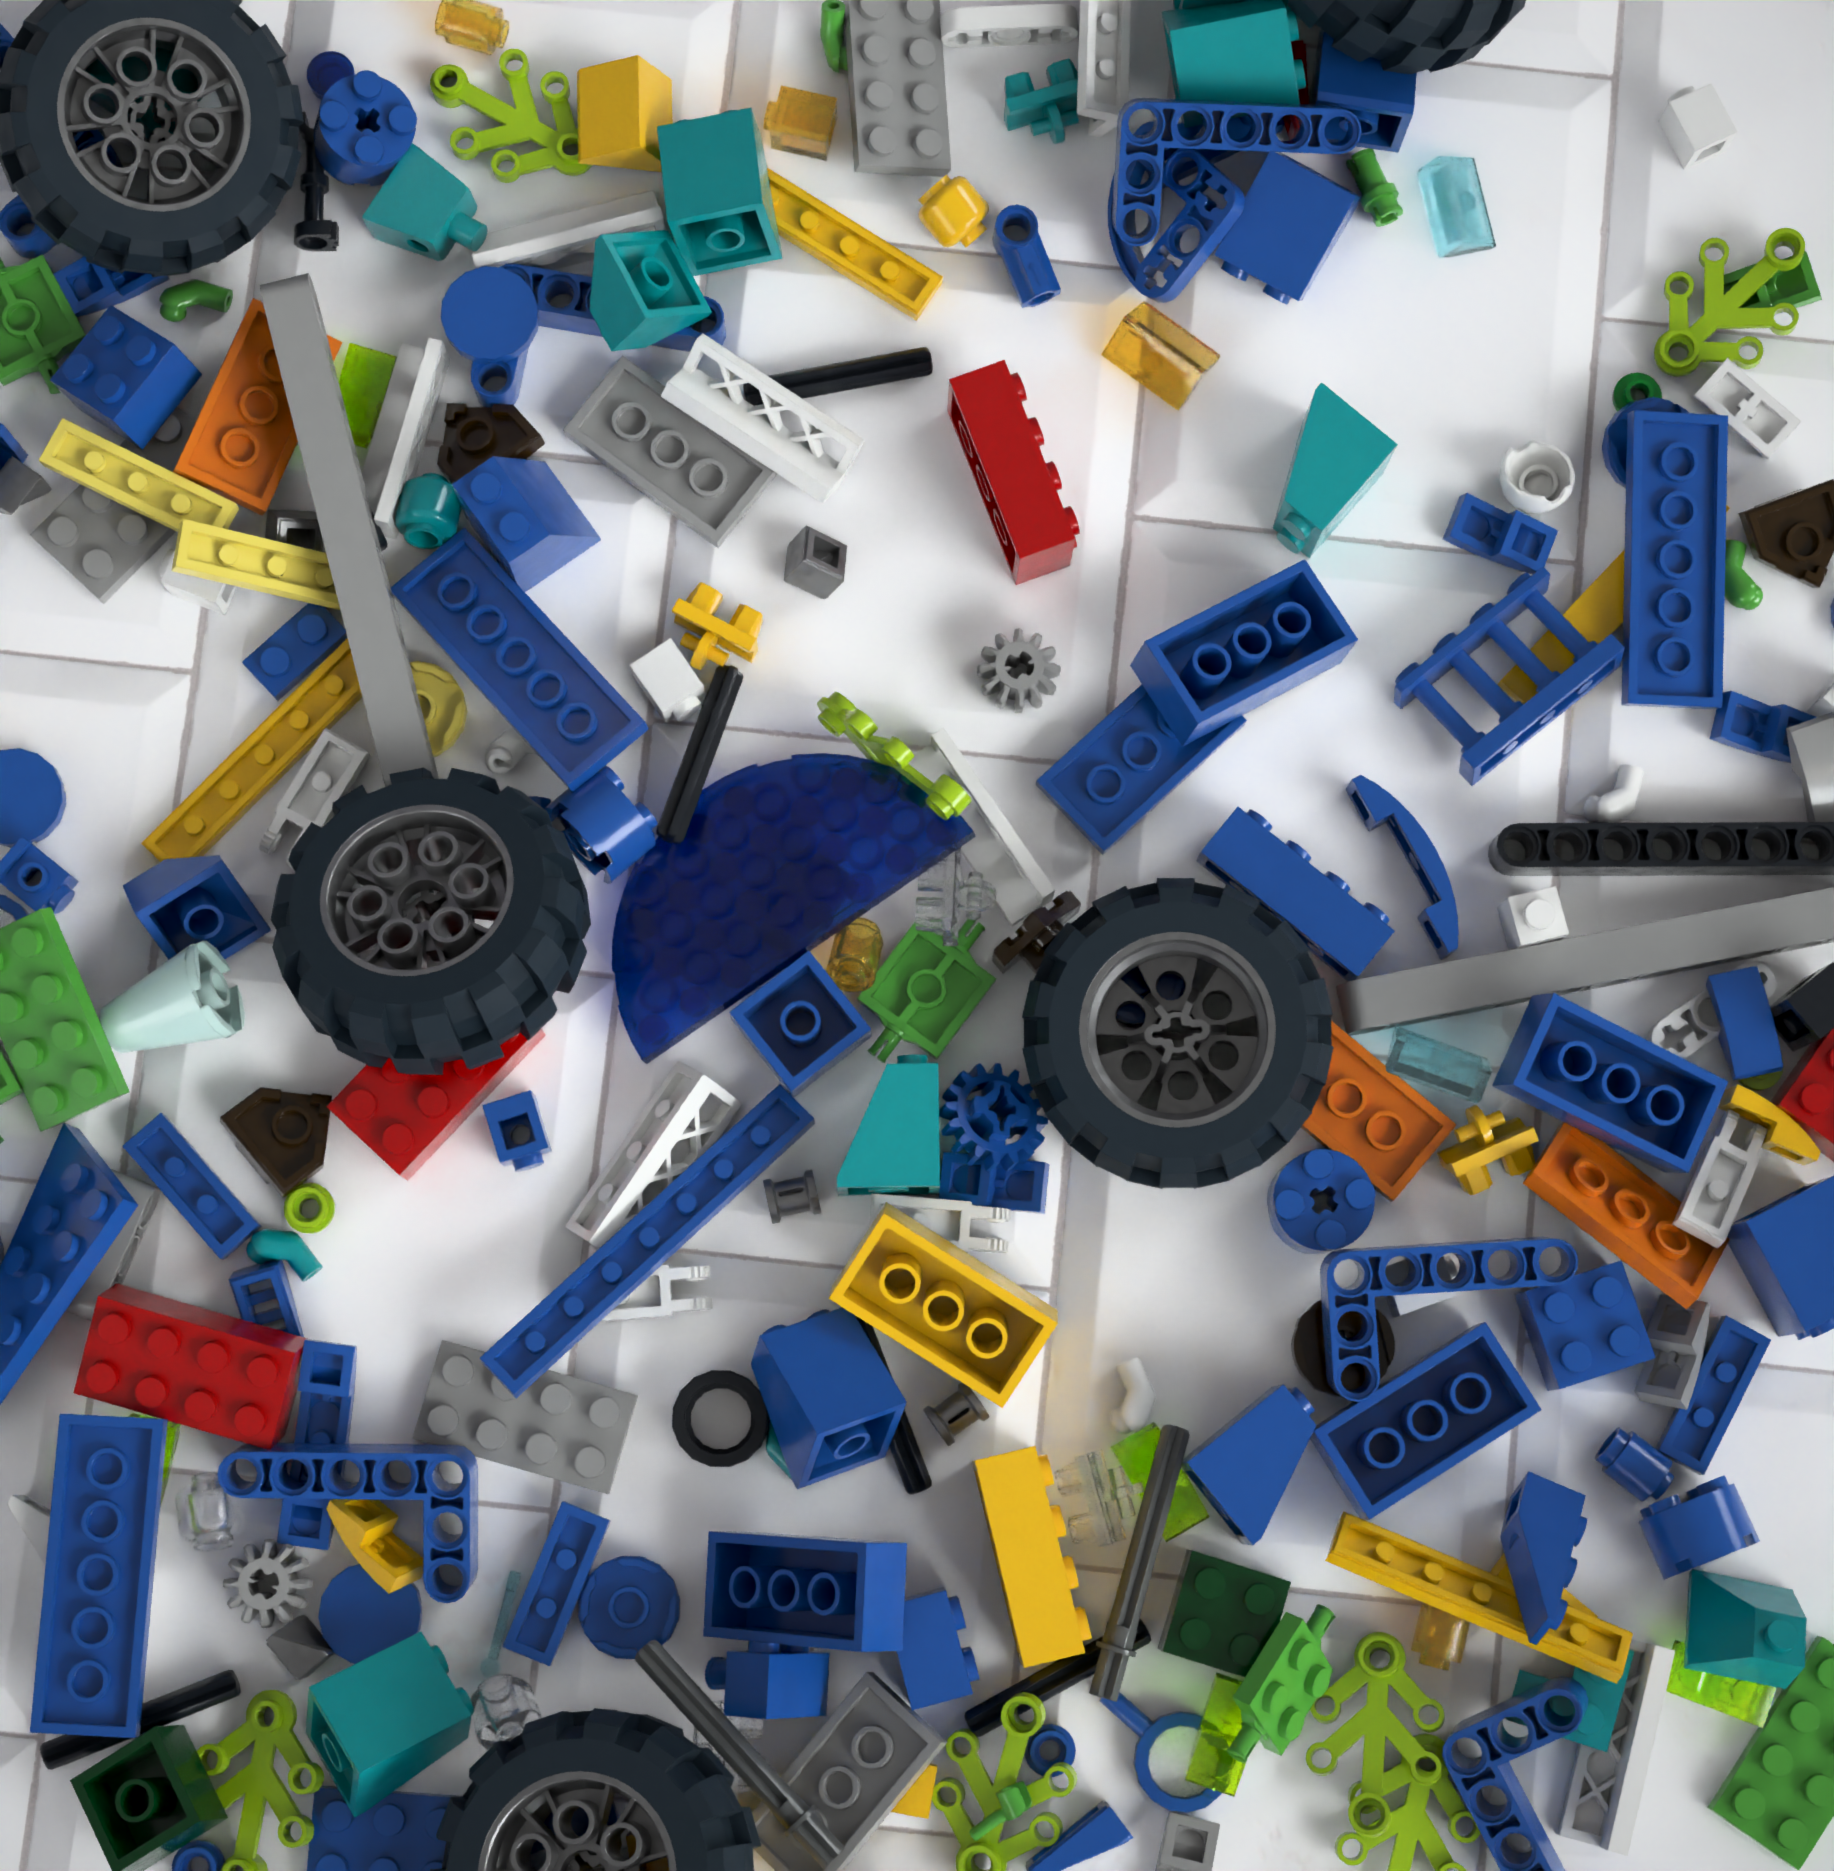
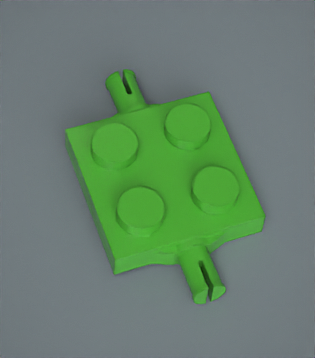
[0,254,86,394]
[857,916,997,1063]
[1226,1604,1336,1763]

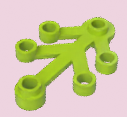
[430,49,592,183]
[1654,228,1805,377]
[817,692,971,820]
[1306,1632,1445,1838]
[197,1690,324,1871]
[932,1692,1077,1871]
[1334,1733,1480,1871]

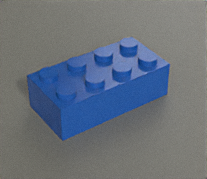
[1130,559,1358,747]
[1492,993,1729,1173]
[1310,1322,1542,1520]
[703,1531,907,1652]

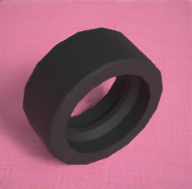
[672,1370,769,1467]

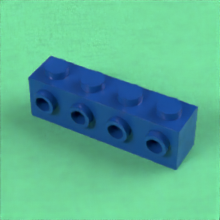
[1196,806,1395,982]

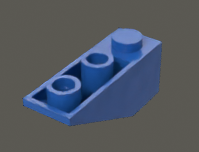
[1500,1471,1587,1645]

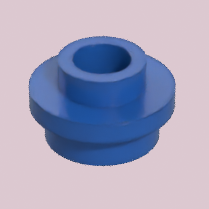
[1024,1724,1076,1777]
[172,1840,225,1871]

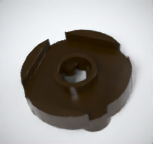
[1291,1300,1395,1397]

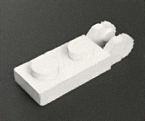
[258,728,371,869]
[1672,1109,1767,1248]
[869,1194,1011,1253]
[568,1264,713,1322]

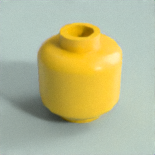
[918,174,989,248]

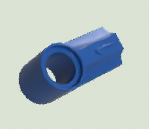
[992,204,1061,308]

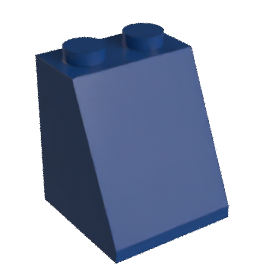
[1309,29,1417,153]
[1214,152,1362,305]
[452,456,601,592]
[1727,1176,1834,1340]
[751,1307,907,1490]
[1181,1384,1316,1545]

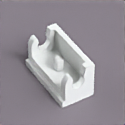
[1693,358,1802,459]

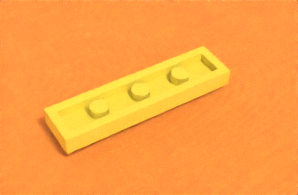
[39,418,239,532]
[172,519,340,610]

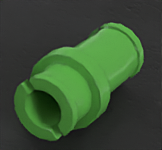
[1346,148,1403,227]

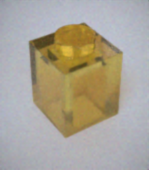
[763,85,838,161]

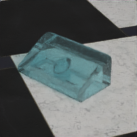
[1417,156,1496,258]
[1385,1027,1492,1103]

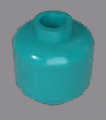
[395,473,461,549]

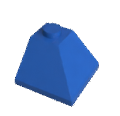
[123,855,271,960]

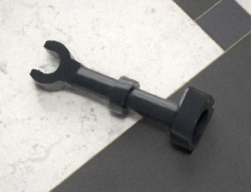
[294,112,339,252]

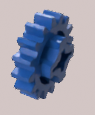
[939,1063,1048,1172]

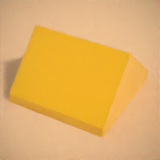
[577,55,673,172]

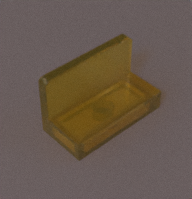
[1101,301,1221,411]

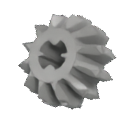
[977,628,1061,714]
[223,1539,313,1628]

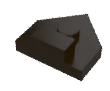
[437,403,545,484]
[1738,479,1834,588]
[992,890,1081,974]
[220,1087,332,1198]

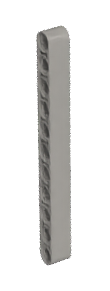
[260,273,439,787]
[1336,887,1834,1036]

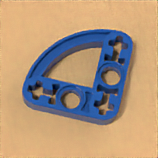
[1108,121,1245,303]

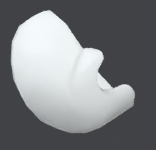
[1499,440,1575,514]

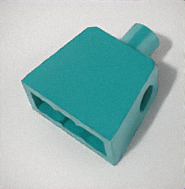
[362,143,488,261]

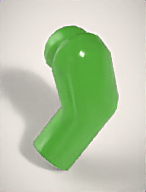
[820,0,848,73]
[159,279,233,322]
[1725,539,1763,610]

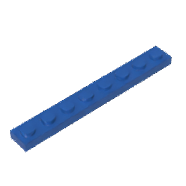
[480,1084,815,1399]

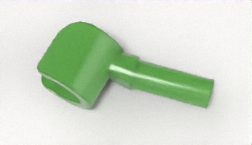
[969,1781,1032,1841]

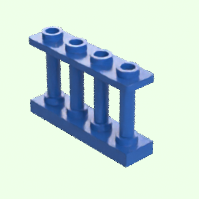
[1394,567,1625,786]

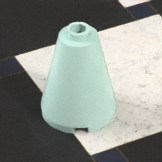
[99,941,245,1053]

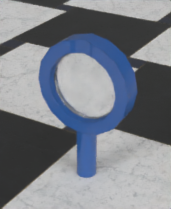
[1099,1692,1232,1813]

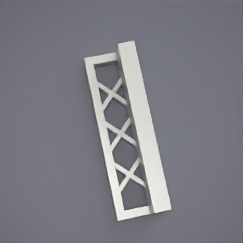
[1077,0,1131,137]
[472,190,666,270]
[661,333,865,503]
[362,337,450,540]
[908,727,1055,927]
[565,1060,743,1249]
[1557,1639,1675,1856]

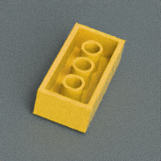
[829,1202,1058,1408]
[972,1446,1092,1668]

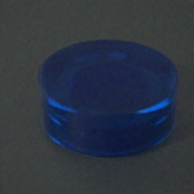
[307,51,356,100]

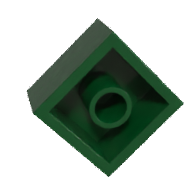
[1158,1549,1291,1677]
[70,1725,228,1871]

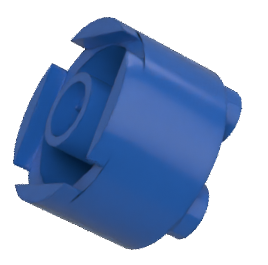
[313,70,417,186]
[545,766,658,884]
[1267,1149,1375,1254]
[1638,1475,1760,1580]

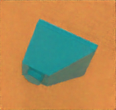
[589,230,712,351]
[1684,1569,1807,1689]

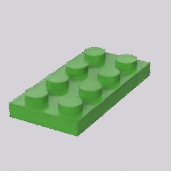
[0,907,130,1132]
[1707,1636,1834,1870]

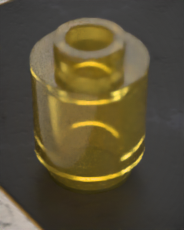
[435,0,509,55]
[826,917,883,992]
[1411,1602,1471,1671]

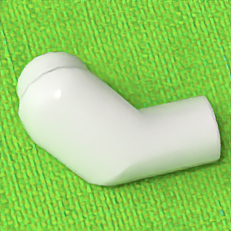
[484,728,537,774]
[1584,764,1644,823]
[1111,1357,1156,1434]

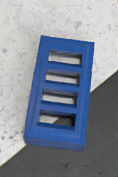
[228,1259,304,1337]
[1025,1801,1134,1871]

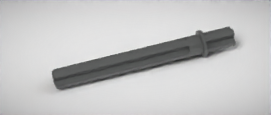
[1089,1424,1190,1702]
[635,1640,845,1869]

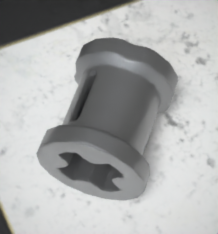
[763,1169,822,1224]
[923,1382,990,1447]

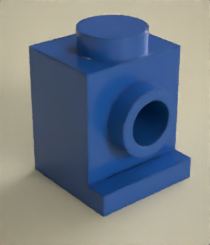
[0,836,79,914]
[482,1090,552,1172]

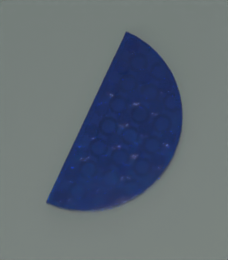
[612,753,976,1064]

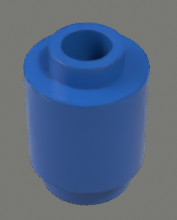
[1595,1427,1674,1502]

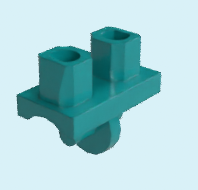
[1004,58,1079,145]

